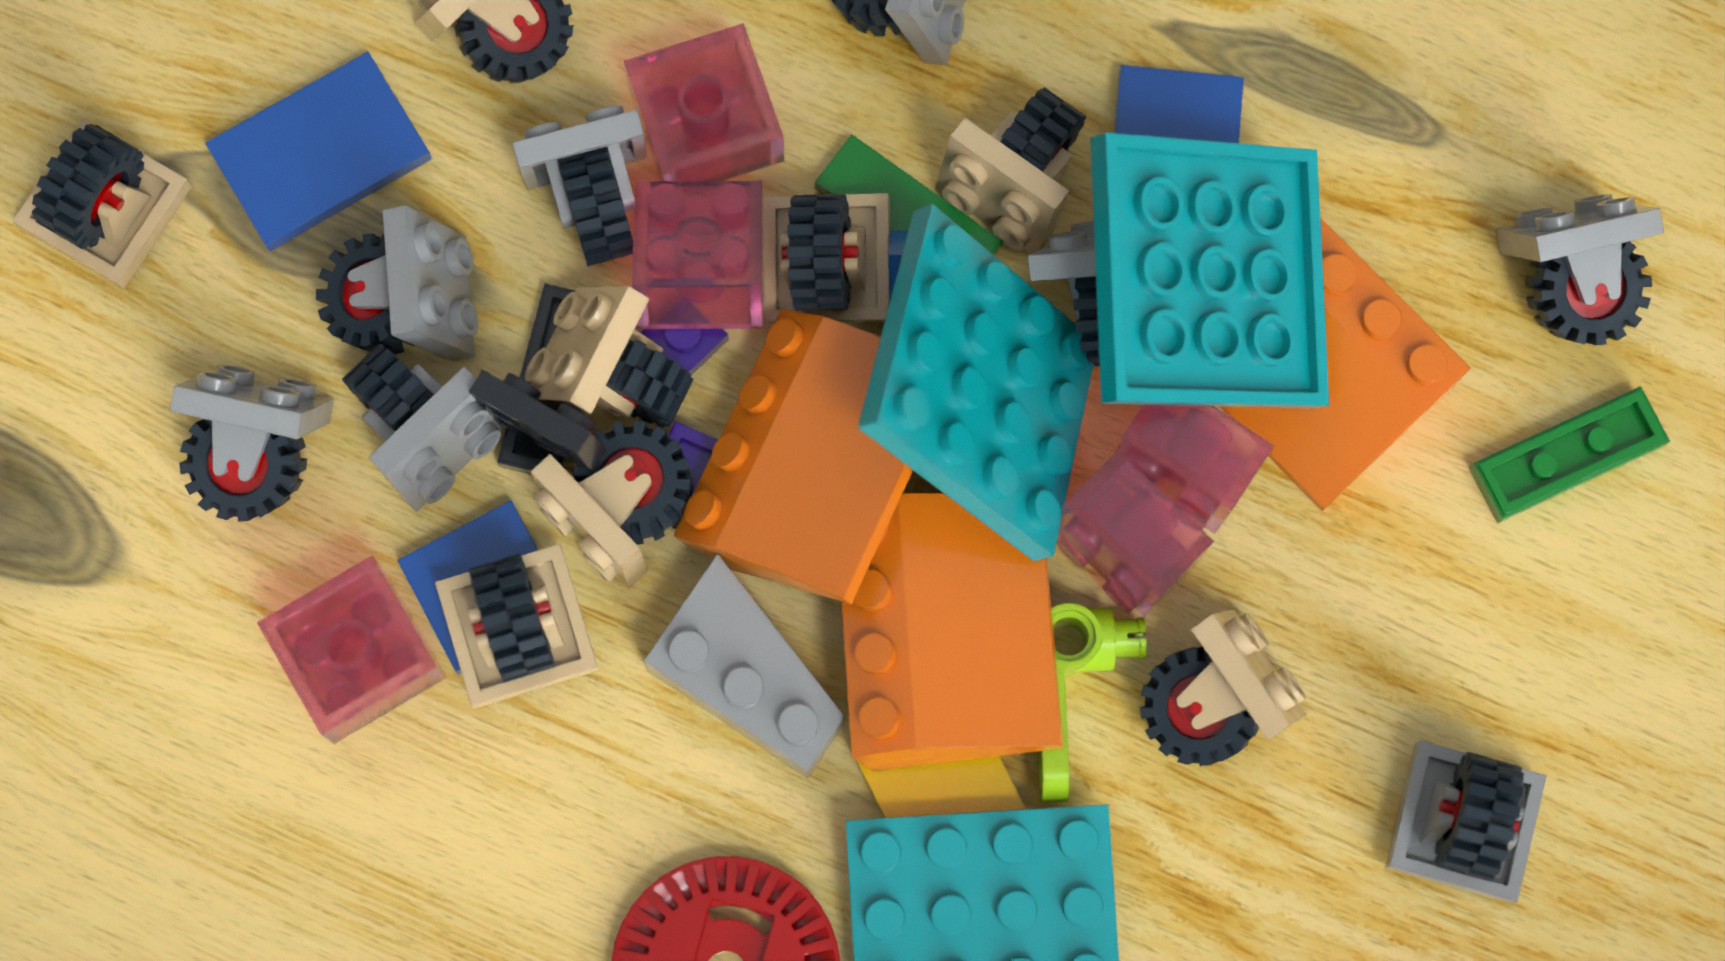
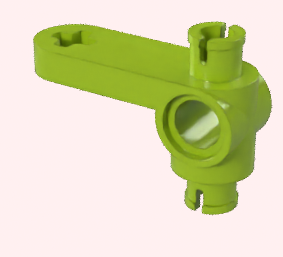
[1037,603,1147,803]

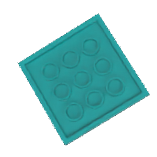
[1090,133,1329,409]
[858,204,1094,561]
[845,804,1119,961]

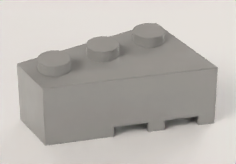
[644,554,844,779]

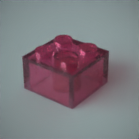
[624,23,784,199]
[632,181,763,329]
[1109,405,1274,534]
[1056,450,1214,618]
[257,556,447,744]

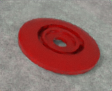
[611,856,841,961]

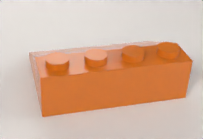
[1219,217,1471,511]
[673,309,913,604]
[842,493,1064,772]

